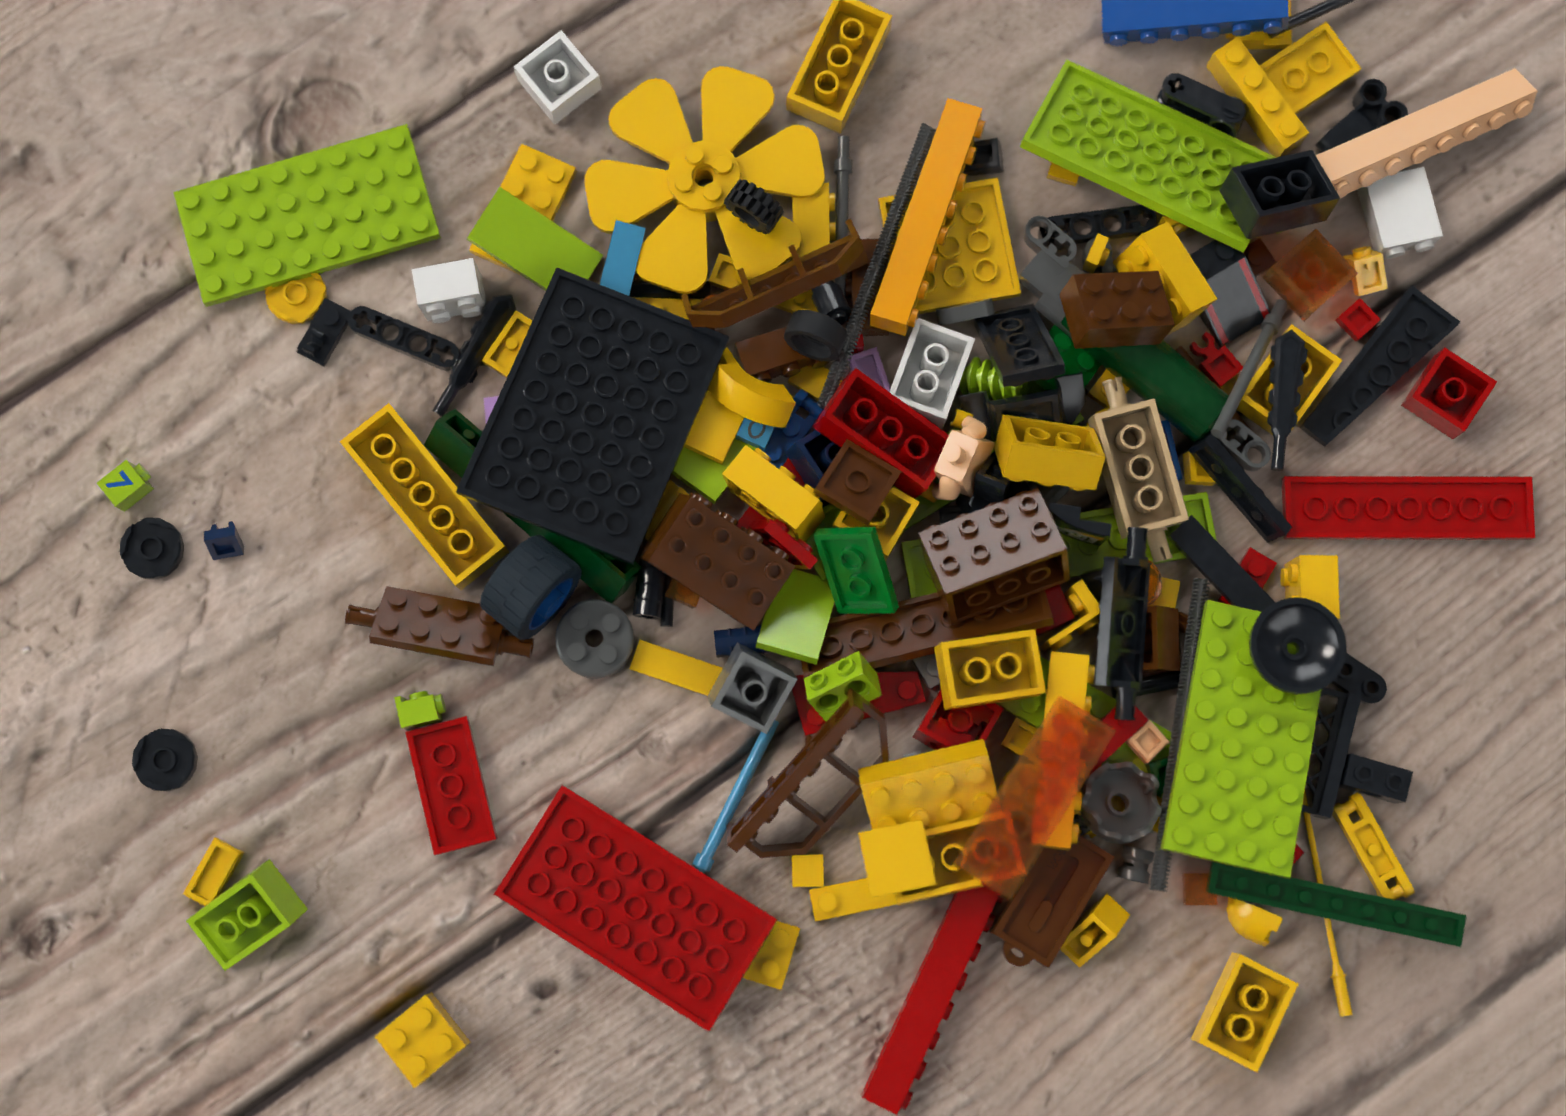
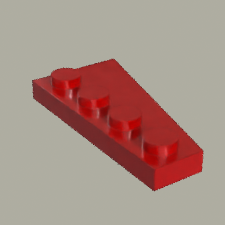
[792,671,926,736]

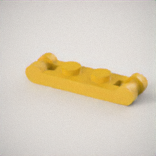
[1332,792,1415,900]

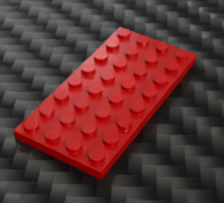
[494,785,778,1032]

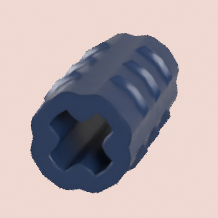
[714,624,769,658]

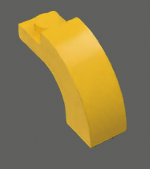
[708,347,796,428]

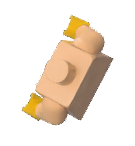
[920,408,995,503]

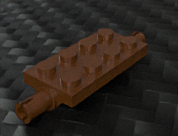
[345,586,534,666]

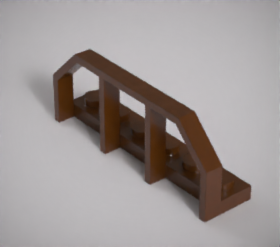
[681,219,869,331]
[726,688,889,858]

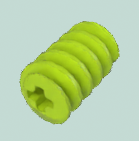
[960,357,1030,400]

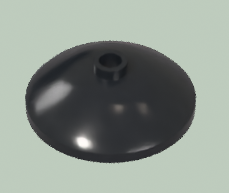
[1249,598,1347,694]

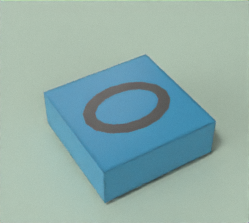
[736,418,775,451]

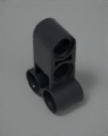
[1315,79,1408,152]

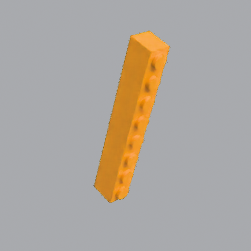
[870,98,986,337]

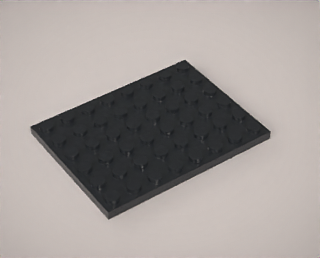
[456,267,729,565]

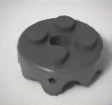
[555,599,635,679]
[1080,762,1162,844]

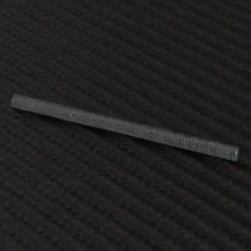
[817,123,936,409]
[1149,578,1210,892]

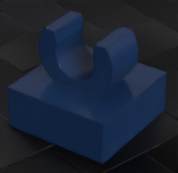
[204,521,244,560]

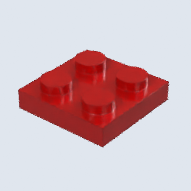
[747,518,818,570]

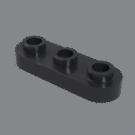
[1331,653,1387,704]

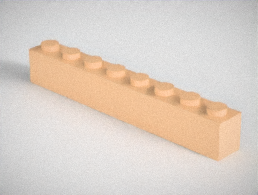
[1316,68,1537,198]

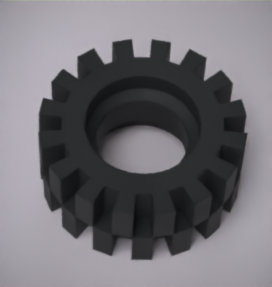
[724,179,784,234]

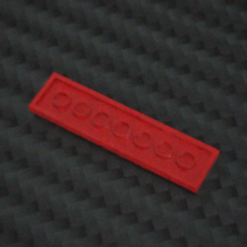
[1281,476,1535,540]

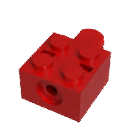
[913,688,1004,750]

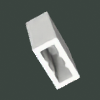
[1357,167,1443,259]

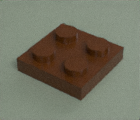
[813,439,902,526]

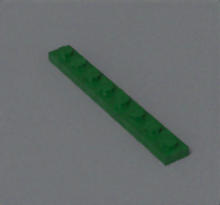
[1205,861,1467,947]

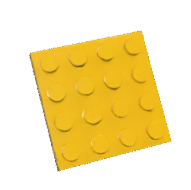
[878,177,1021,314]

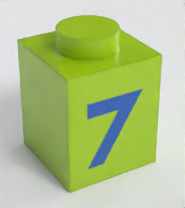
[97,460,154,512]

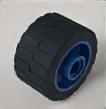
[480,535,582,640]

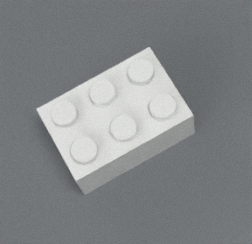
[890,318,975,429]

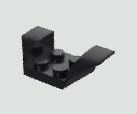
[959,372,1086,452]

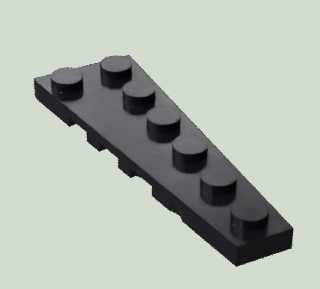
[1300,285,1460,447]

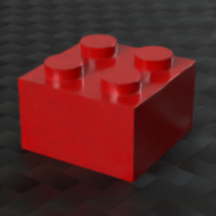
[1401,347,1497,439]

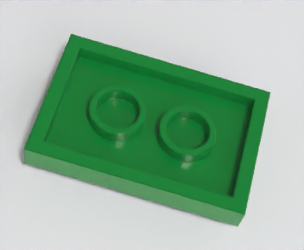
[813,527,899,614]

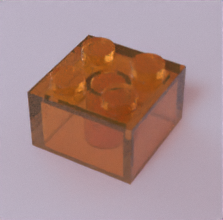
[1262,229,1358,322]

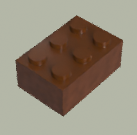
[1059,271,1175,349]

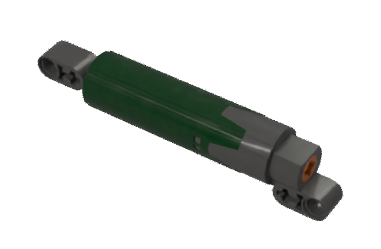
[1019,216,1271,471]

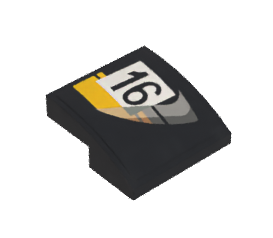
[1047,503,1112,546]

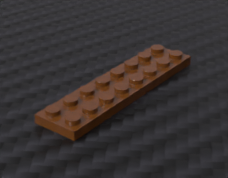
[801,590,1054,678]

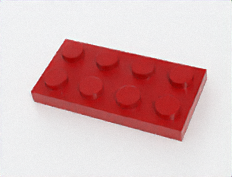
[405,716,498,855]

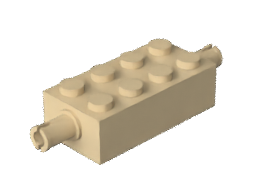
[1088,377,1189,563]

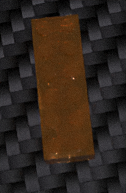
[953,695,1116,901]

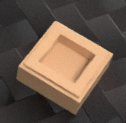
[1125,718,1170,764]

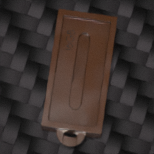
[990,834,1115,968]

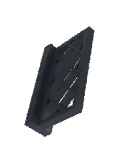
[1301,687,1362,820]

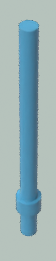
[692,720,779,874]

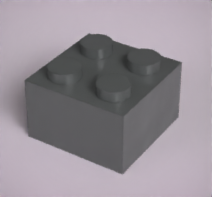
[707,642,797,734]

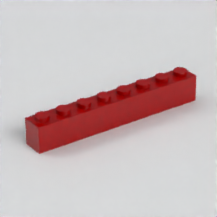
[861,881,1009,1115]

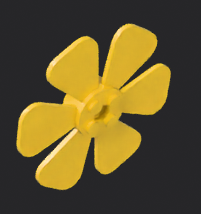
[584,66,825,294]

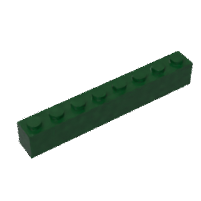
[424,409,642,603]

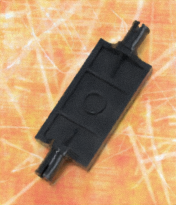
[1095,527,1150,721]

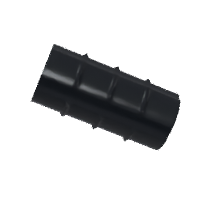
[633,557,666,620]

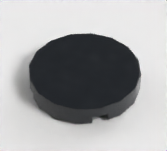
[119,517,184,580]
[132,728,198,792]

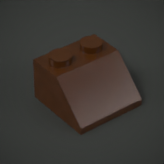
[1143,605,1180,673]

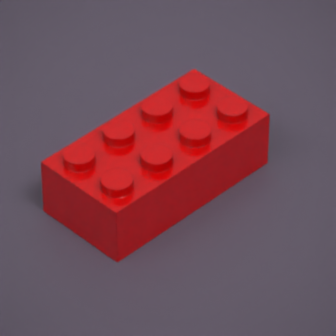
[812,368,949,499]

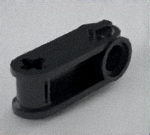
[1157,73,1248,138]

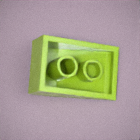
[186,859,308,971]

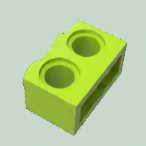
[804,651,882,722]

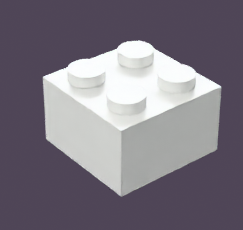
[513,30,602,124]
[412,258,486,323]

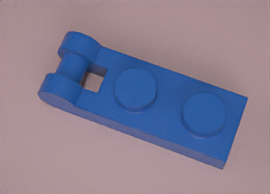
[764,388,824,469]

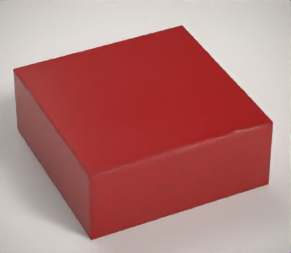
[1335,298,1381,342]

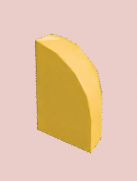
[1226,897,1283,947]

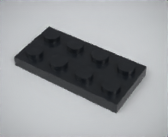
[974,304,1066,387]

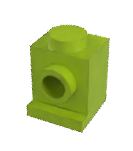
[394,691,446,730]

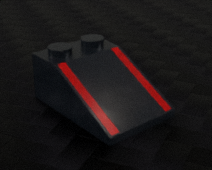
[1190,240,1271,348]

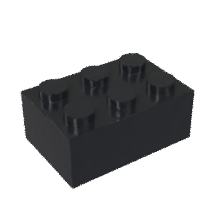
[1220,150,1340,239]

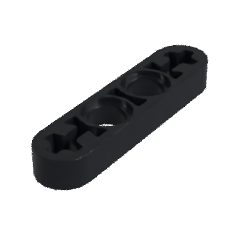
[1038,205,1157,247]
[348,306,461,371]

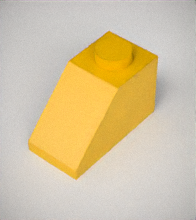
[1060,893,1130,968]

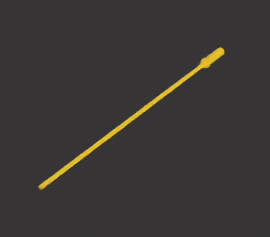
[1302,791,1353,1016]

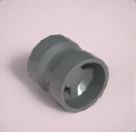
[1117,845,1155,884]

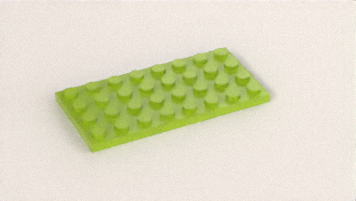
[1020,59,1277,253]
[173,124,441,307]
[1160,600,1321,878]

